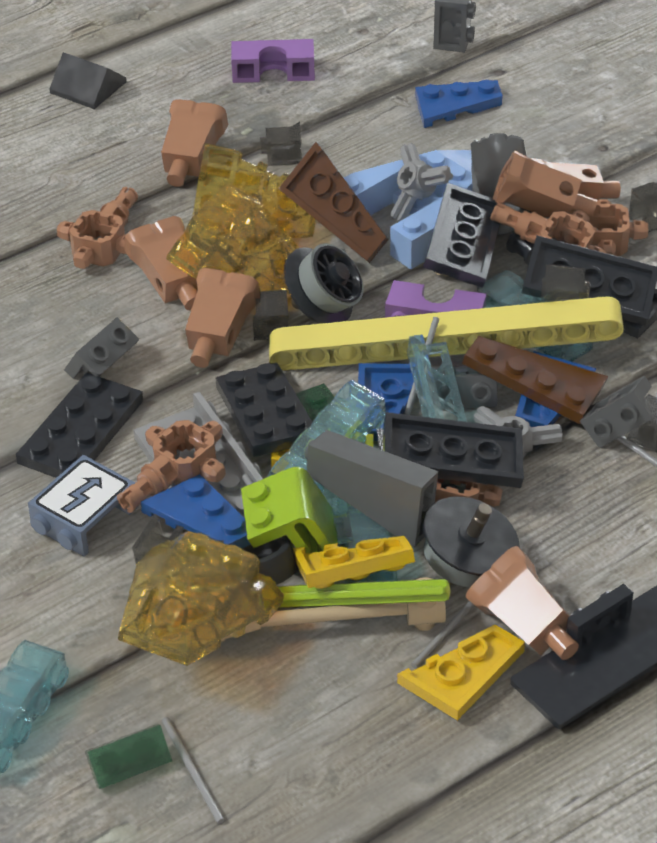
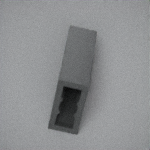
[305,429,438,547]

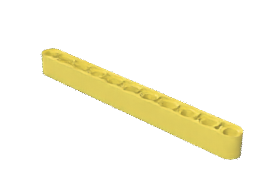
[269,297,624,371]

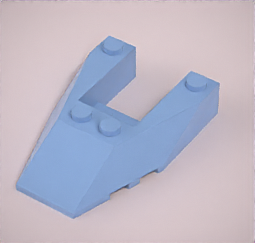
[344,150,473,269]

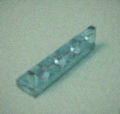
[407,334,467,422]

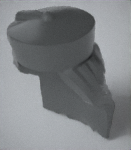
[470,133,532,235]

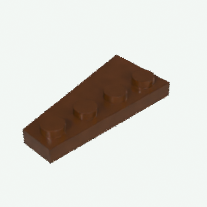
[278,142,389,263]
[462,336,608,424]

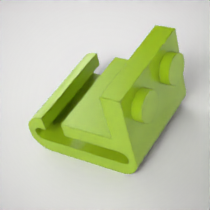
[241,467,338,553]

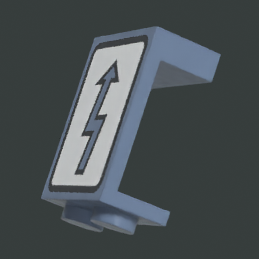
[28,455,139,556]

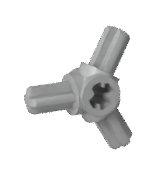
[390,143,453,221]
[473,406,563,458]

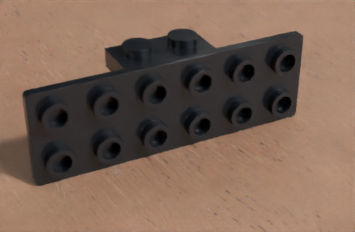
[510,583,657,729]

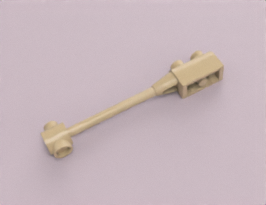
[147,577,446,653]

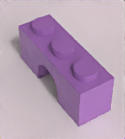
[231,39,315,83]
[385,280,487,318]

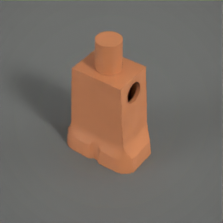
[161,99,228,187]
[493,150,597,217]
[530,158,621,217]
[125,216,201,311]
[185,268,261,368]
[466,546,579,660]

